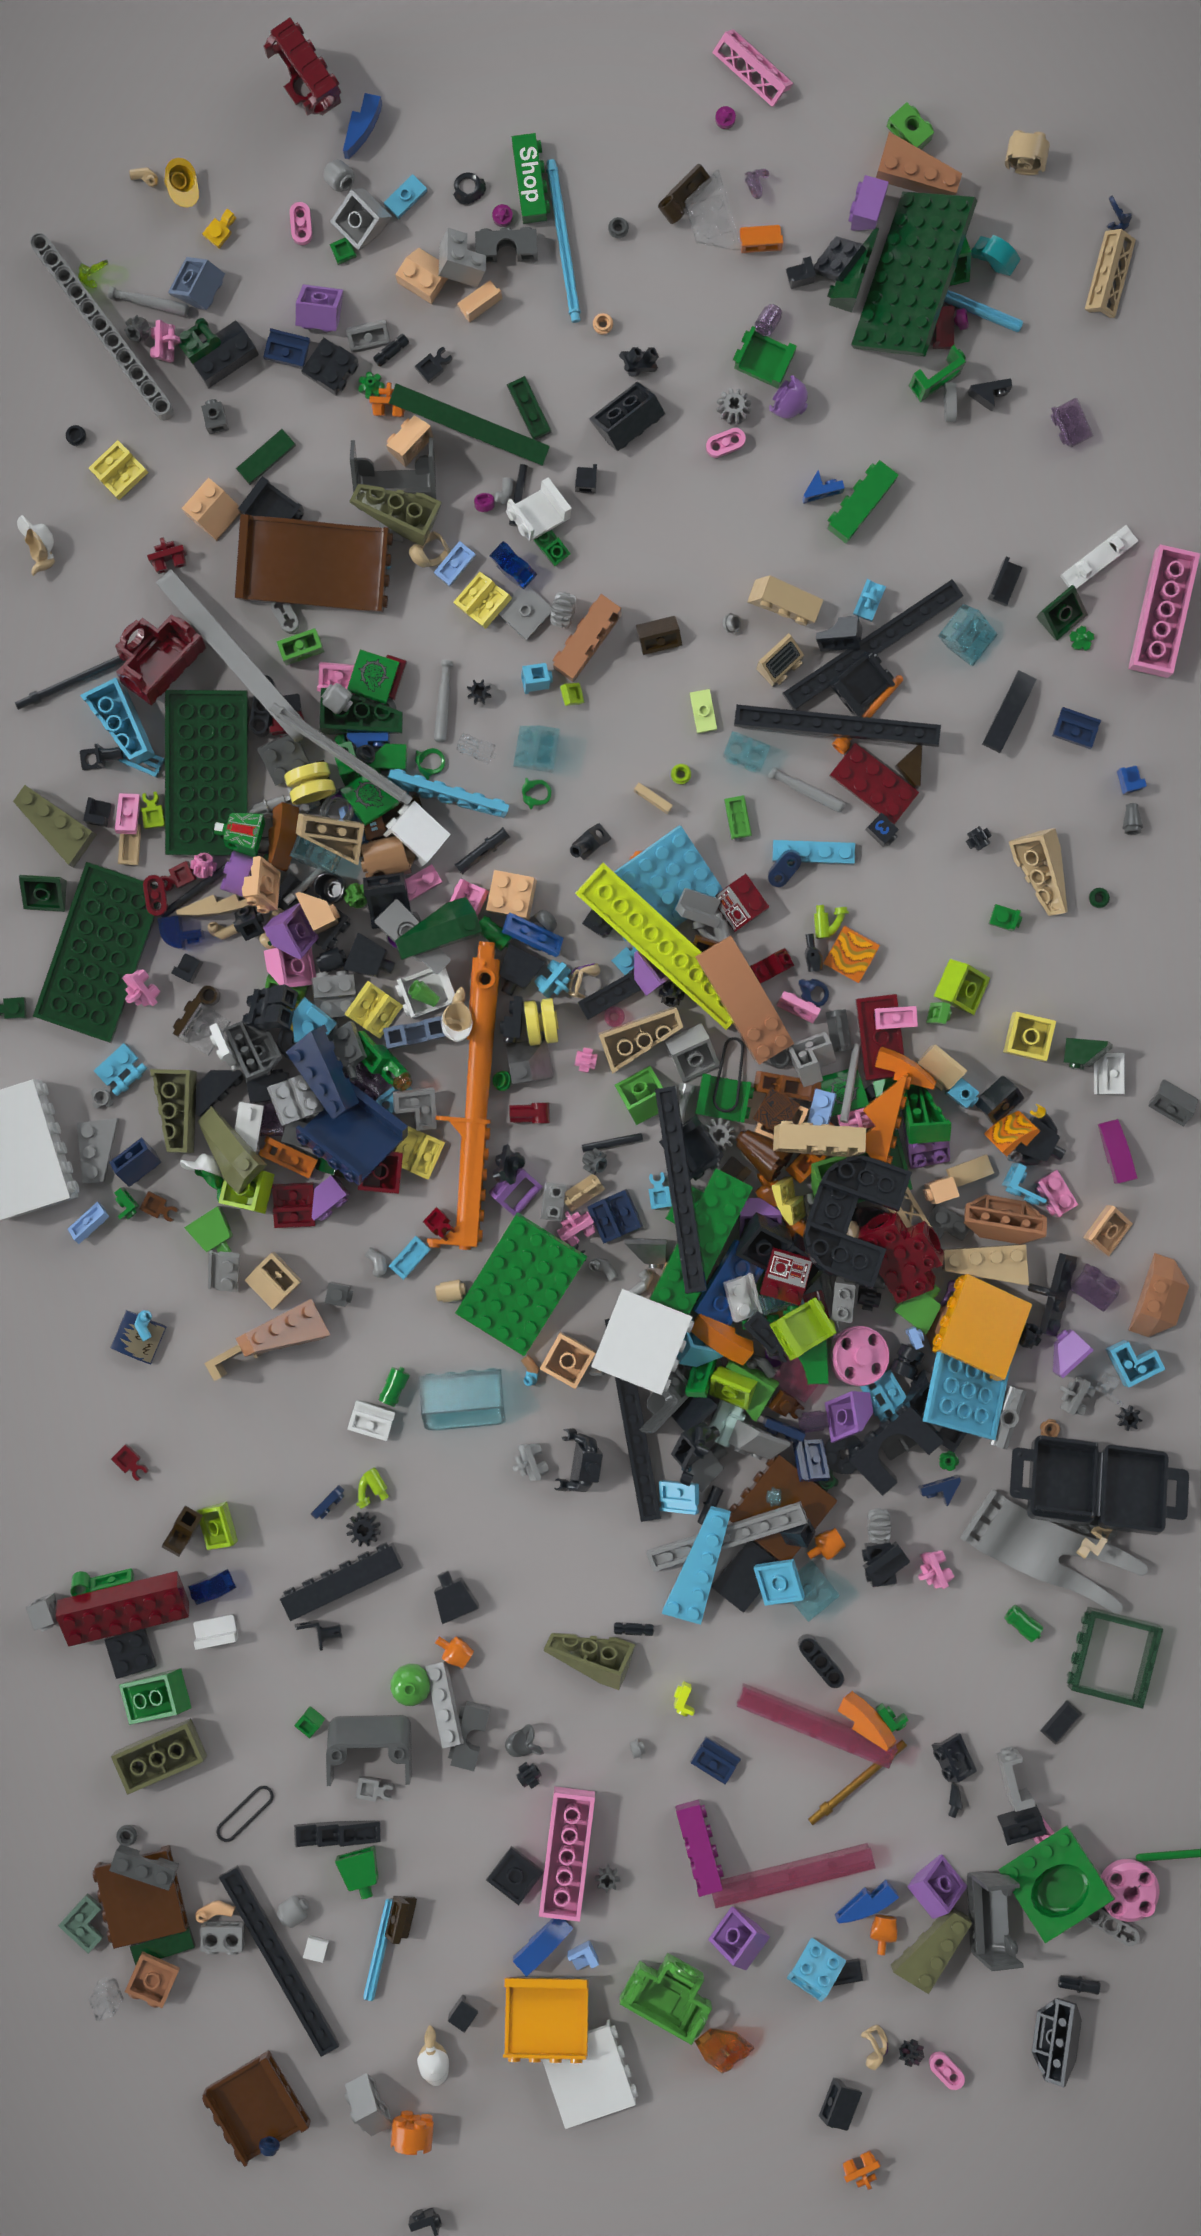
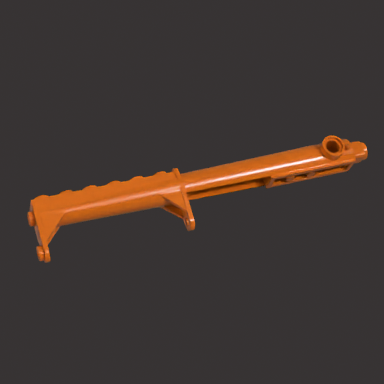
[427,941,500,1250]

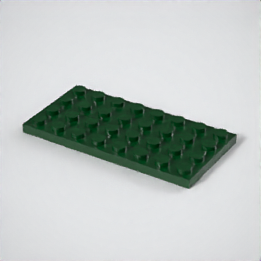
[851,191,977,357]
[165,690,248,856]
[33,862,160,1043]

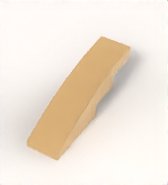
[176,894,251,917]

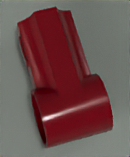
[509,1103,550,1124]

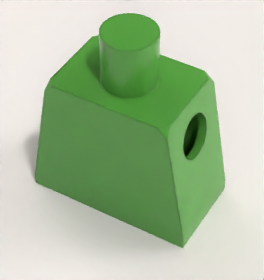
[184,1206,233,1253]
[893,1285,941,1334]

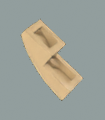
[946,1154,994,1187]

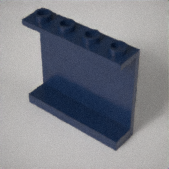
[296,1082,408,1186]

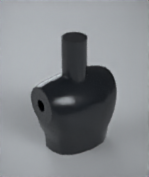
[805,933,823,972]

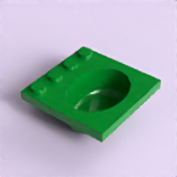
[998,1825,1115,1944]

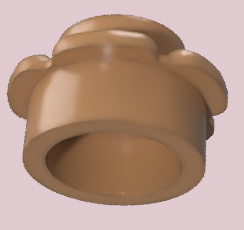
[1040,1419,1060,1437]

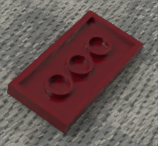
[829,743,919,825]
[855,994,904,1080]

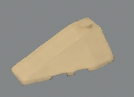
[1009,828,1068,916]

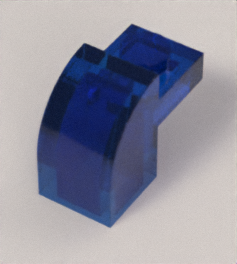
[489,541,537,590]
[158,916,205,950]

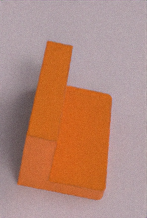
[740,225,783,253]

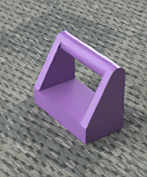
[489,1168,543,1216]

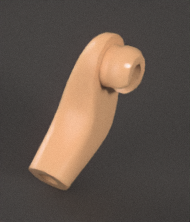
[195,1900,236,1923]

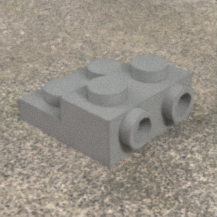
[311,971,356,1018]
[267,1075,323,1126]

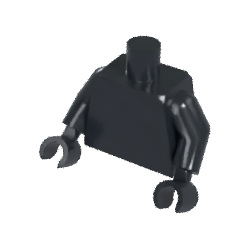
[671,1422,720,1486]
[554,1428,603,1492]

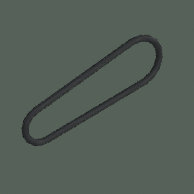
[713,1037,744,1113]

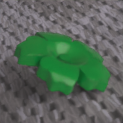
[1069,626,1094,651]

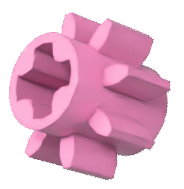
[190,853,217,878]
[574,1047,597,1073]

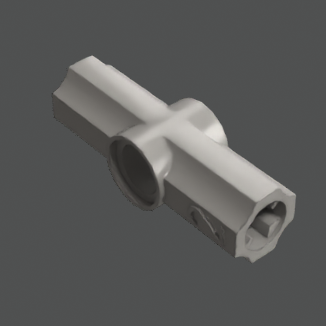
[989,1385,1027,1450]

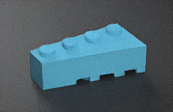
[80,678,155,765]

